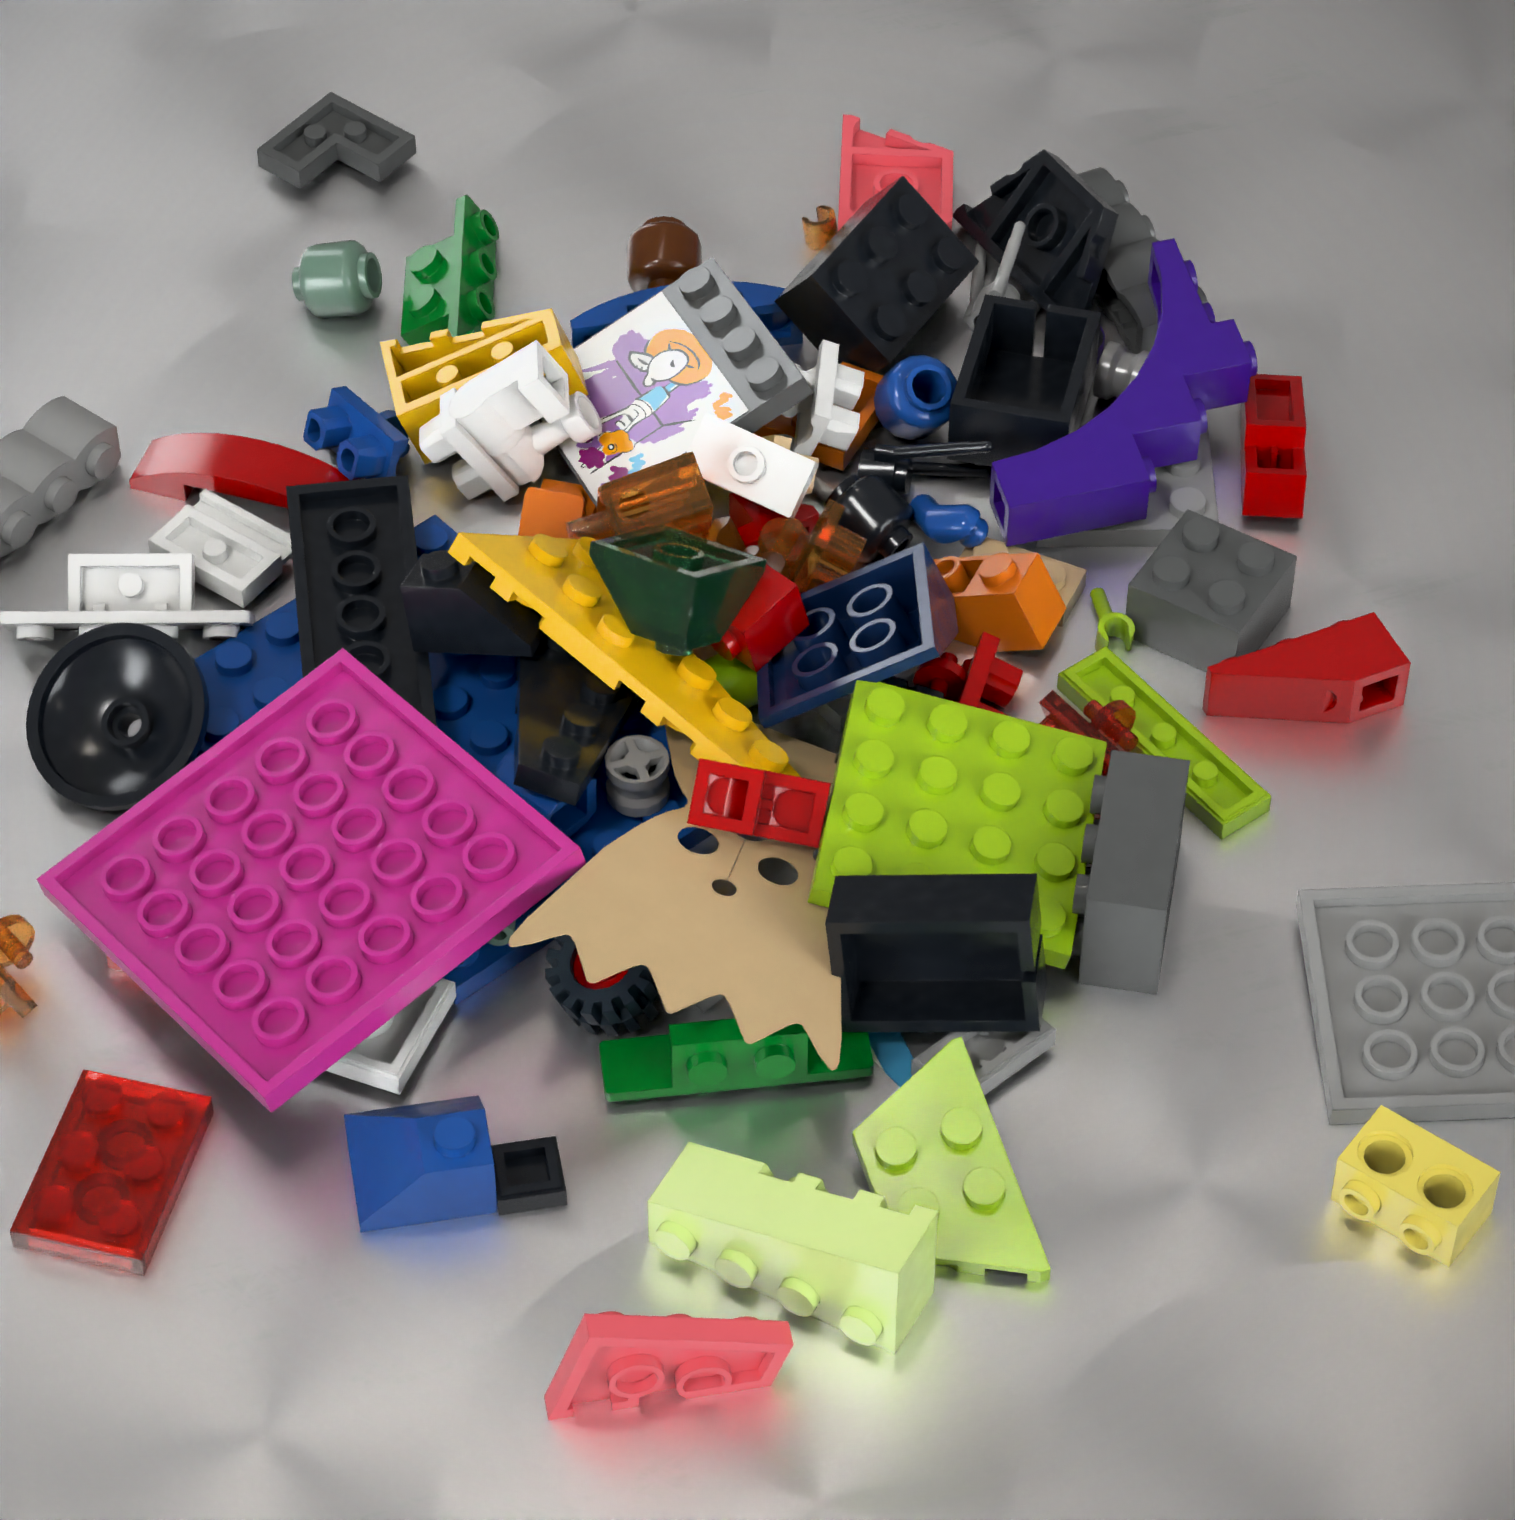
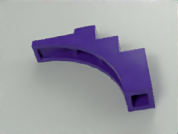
[989,238,1258,547]

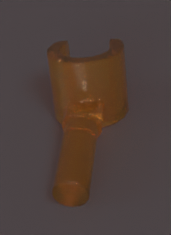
[802,205,838,251]

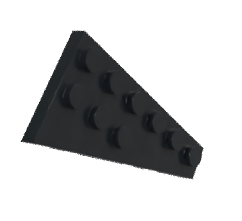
[514,599,682,806]

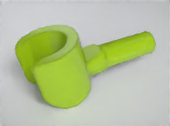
[1090,588,1135,652]

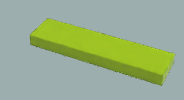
[1057,646,1271,840]

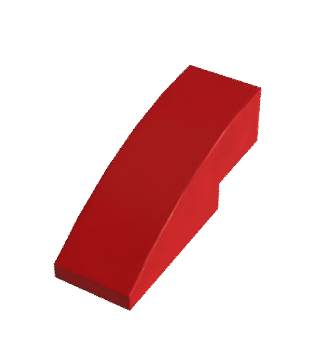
[1241,374,1307,519]

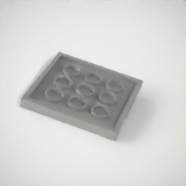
[1296,882,1515,1125]

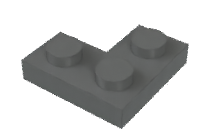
[257,92,416,189]

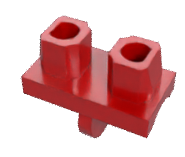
[913,631,1023,716]

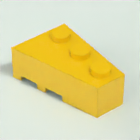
[380,308,589,465]

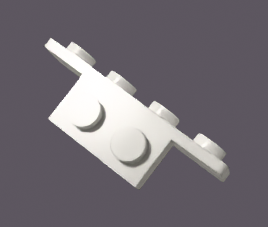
[0,553,255,641]

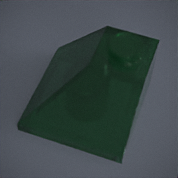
[589,525,767,656]

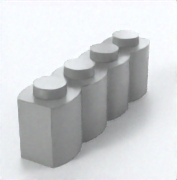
[0,396,121,558]

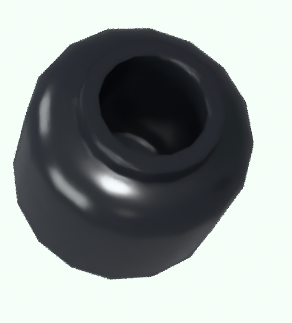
[823,474,914,564]

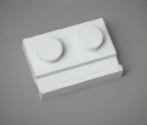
[148,489,292,608]

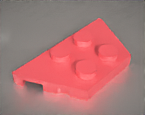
[838,114,954,231]

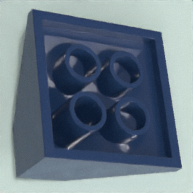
[757,542,959,729]

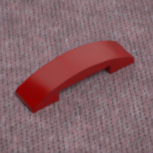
[129,433,349,509]

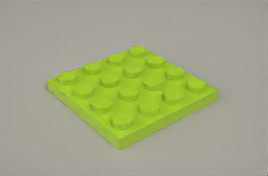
[807,680,1107,969]

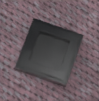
[491,1136,567,1215]

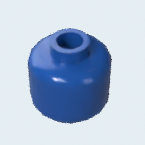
[874,355,957,440]

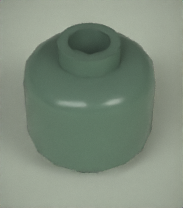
[292,240,382,319]

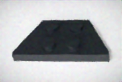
[953,149,1119,311]

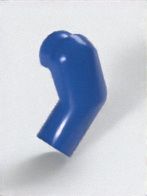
[910,494,989,548]

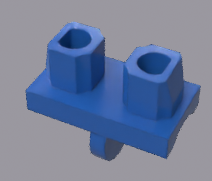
[303,386,410,480]

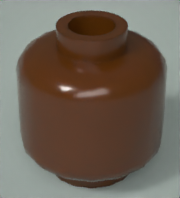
[627,216,702,292]

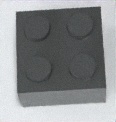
[1126,509,1297,672]

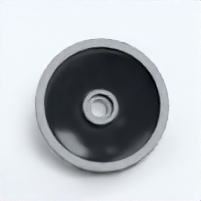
[26,623,209,811]

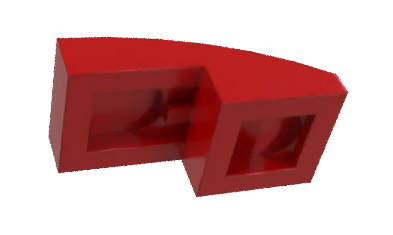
[687,758,832,848]

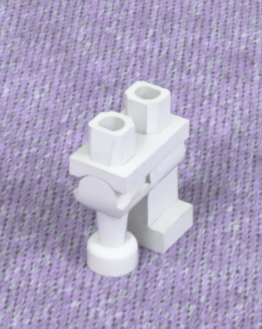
[419,340,602,502]

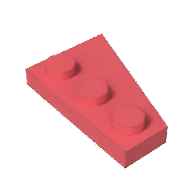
[544,1311,794,1420]

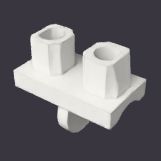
[782,339,865,456]

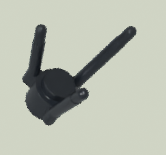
[857,440,994,494]

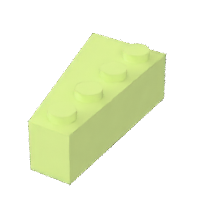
[647,1142,938,1354]

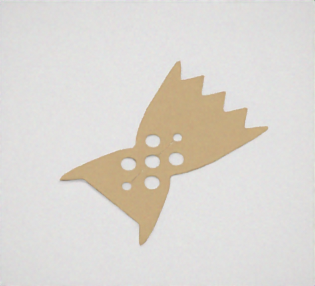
[508,723,842,1071]

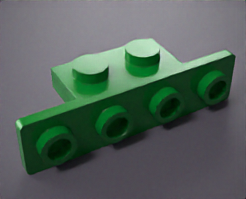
[401,194,499,345]
[599,1018,874,1102]

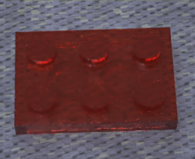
[10,1069,214,1276]

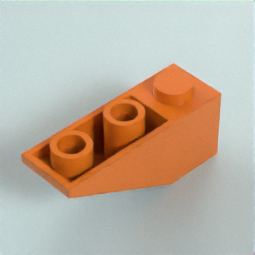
[933,552,1067,652]

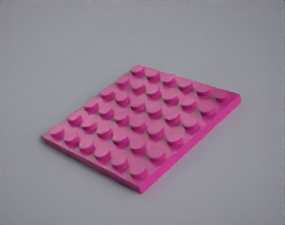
[36,648,586,1113]

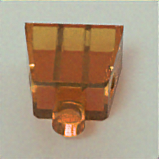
[566,451,713,571]

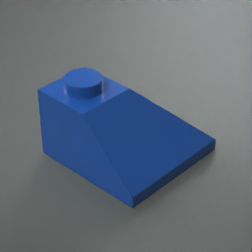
[344,1095,498,1233]

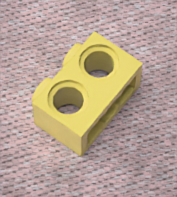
[1330,1105,1501,1267]

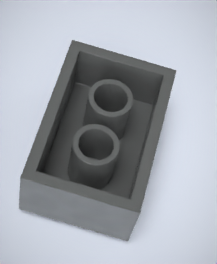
[1071,750,1190,995]

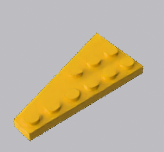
[448,532,801,777]

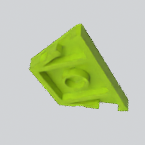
[852,1036,1051,1282]

